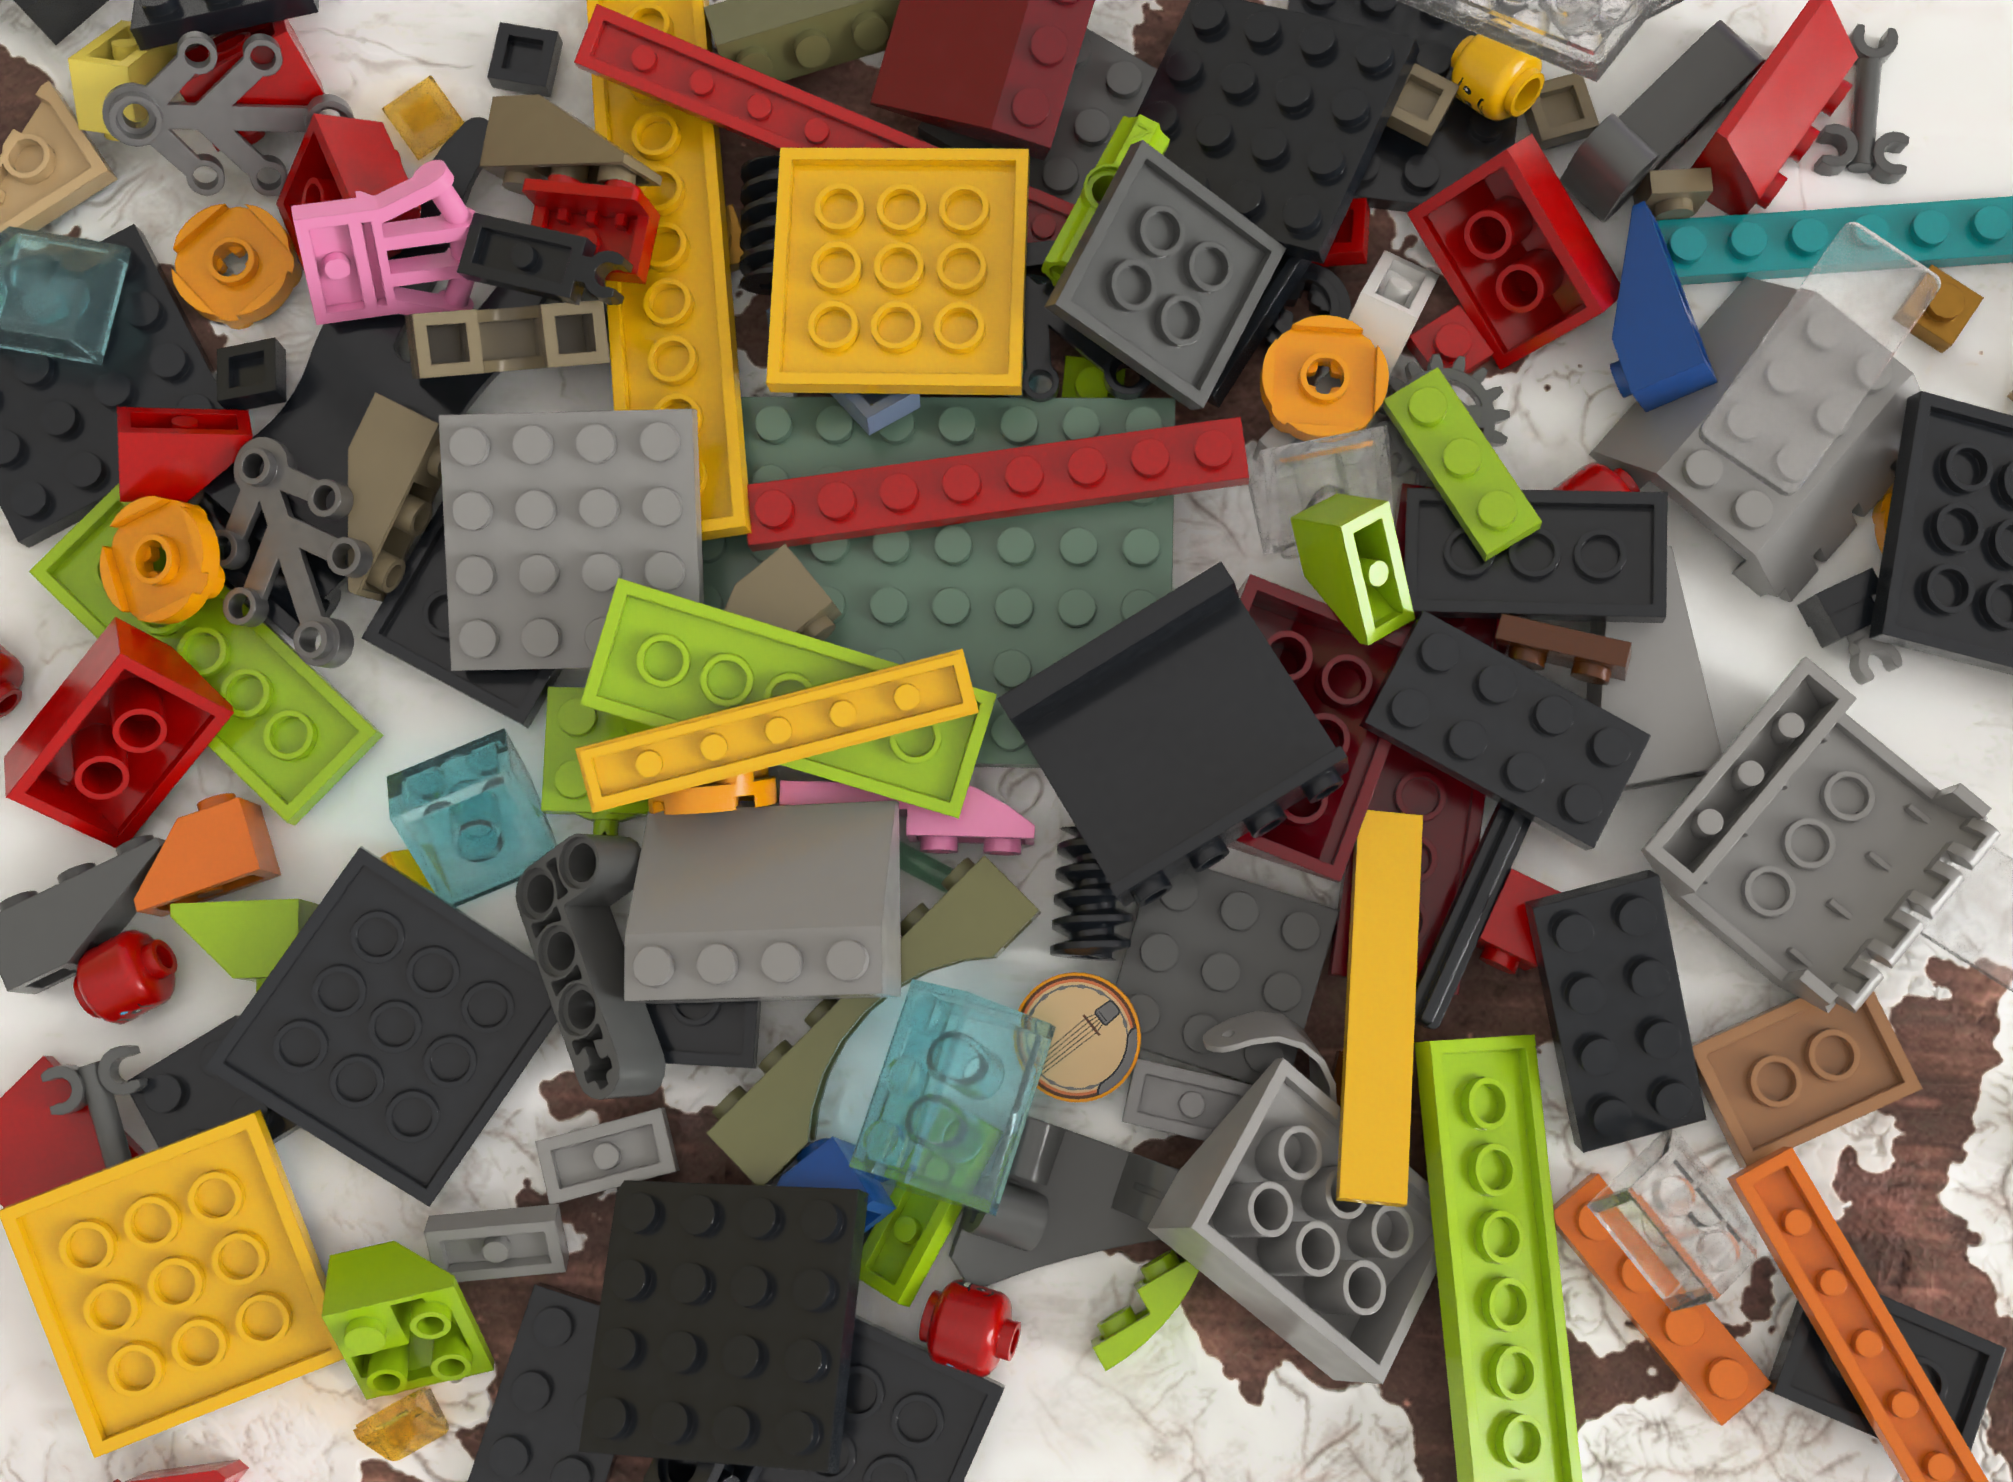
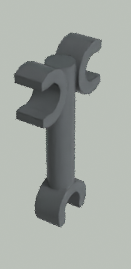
[1813,24,1910,184]
[41,1045,148,1168]

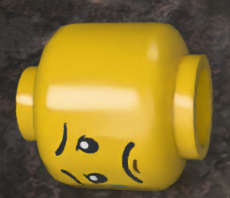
[1451,26,1545,121]

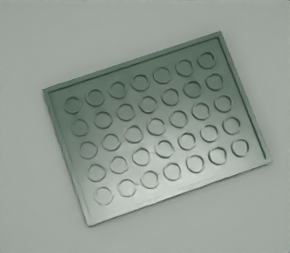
[702,397,1175,768]

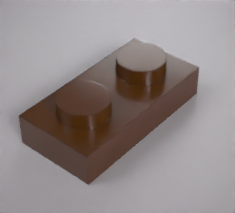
[1495,614,1632,685]

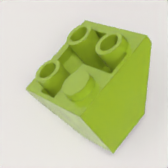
[321,1241,495,1400]

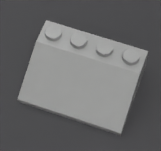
[624,800,901,1004]
[1147,1058,1437,1384]

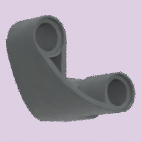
[949,1110,1179,1287]

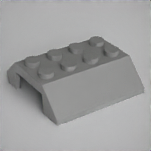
[1589,277,1921,602]
[1641,657,2001,1013]

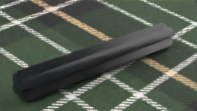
[1415,802,1532,1029]

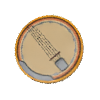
[1012,972,1142,1102]

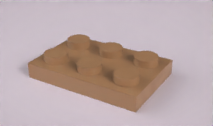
[1692,991,1923,1168]

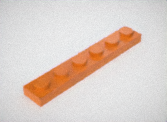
[1727,1146,1989,1482]

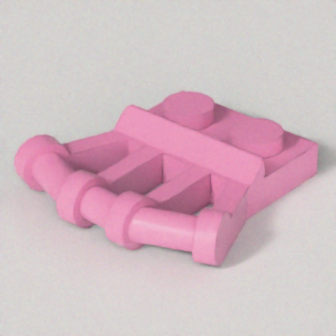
[291,160,476,325]

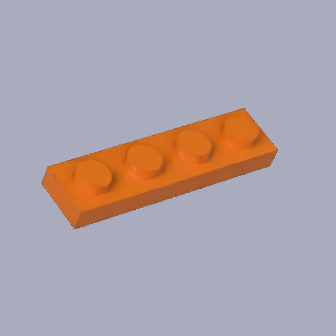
[1553,1173,1772,1426]

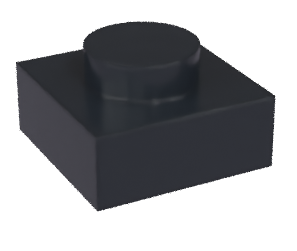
[487,22,563,97]
[217,337,287,410]

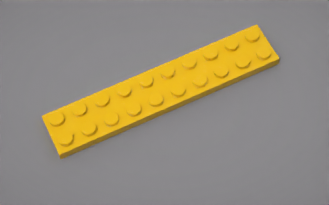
[586,0,752,541]

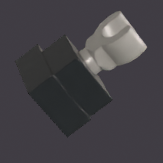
[1797,568,1902,685]

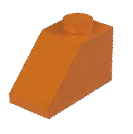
[133,793,281,917]

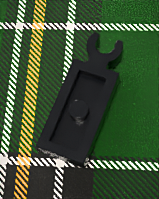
[457,213,633,305]

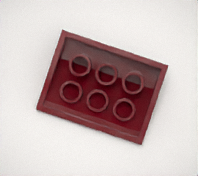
[870,0,1095,161]
[1226,574,1406,883]

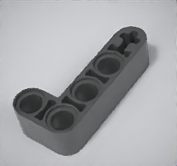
[1560,20,1766,222]
[515,833,666,1100]

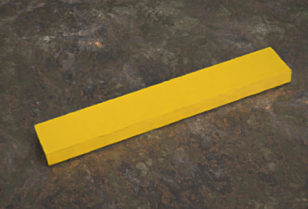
[575,649,979,813]
[1336,810,1423,1207]

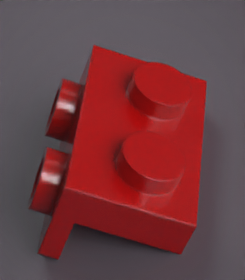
[522,174,660,284]

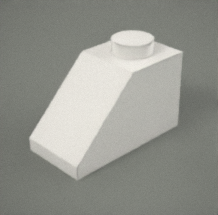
[1348,250,1439,376]

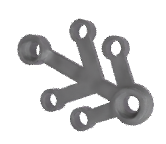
[102,31,354,197]
[215,437,373,668]

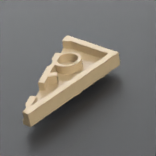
[0,81,118,254]

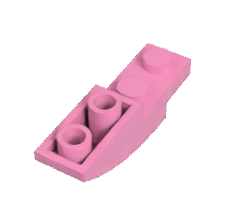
[779,780,1035,856]

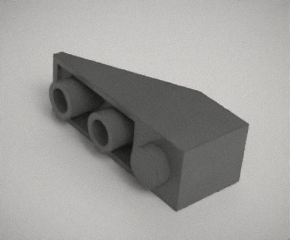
[0,835,165,994]

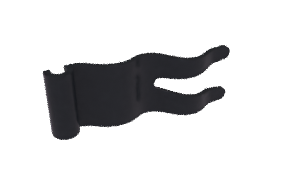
[198,117,547,639]

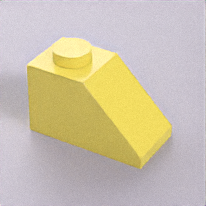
[68,20,178,141]

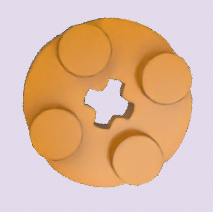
[171,204,302,330]
[1260,315,1389,444]
[100,496,225,625]
[648,768,778,815]

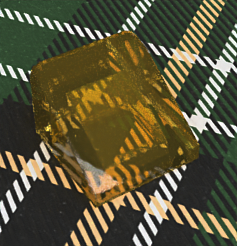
[380,75,464,161]
[353,1387,449,1462]

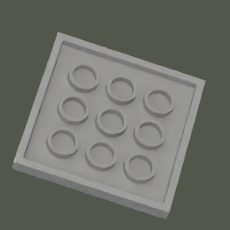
[439,409,704,671]

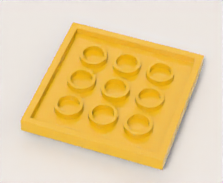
[766,148,1030,395]
[0,1109,344,1458]

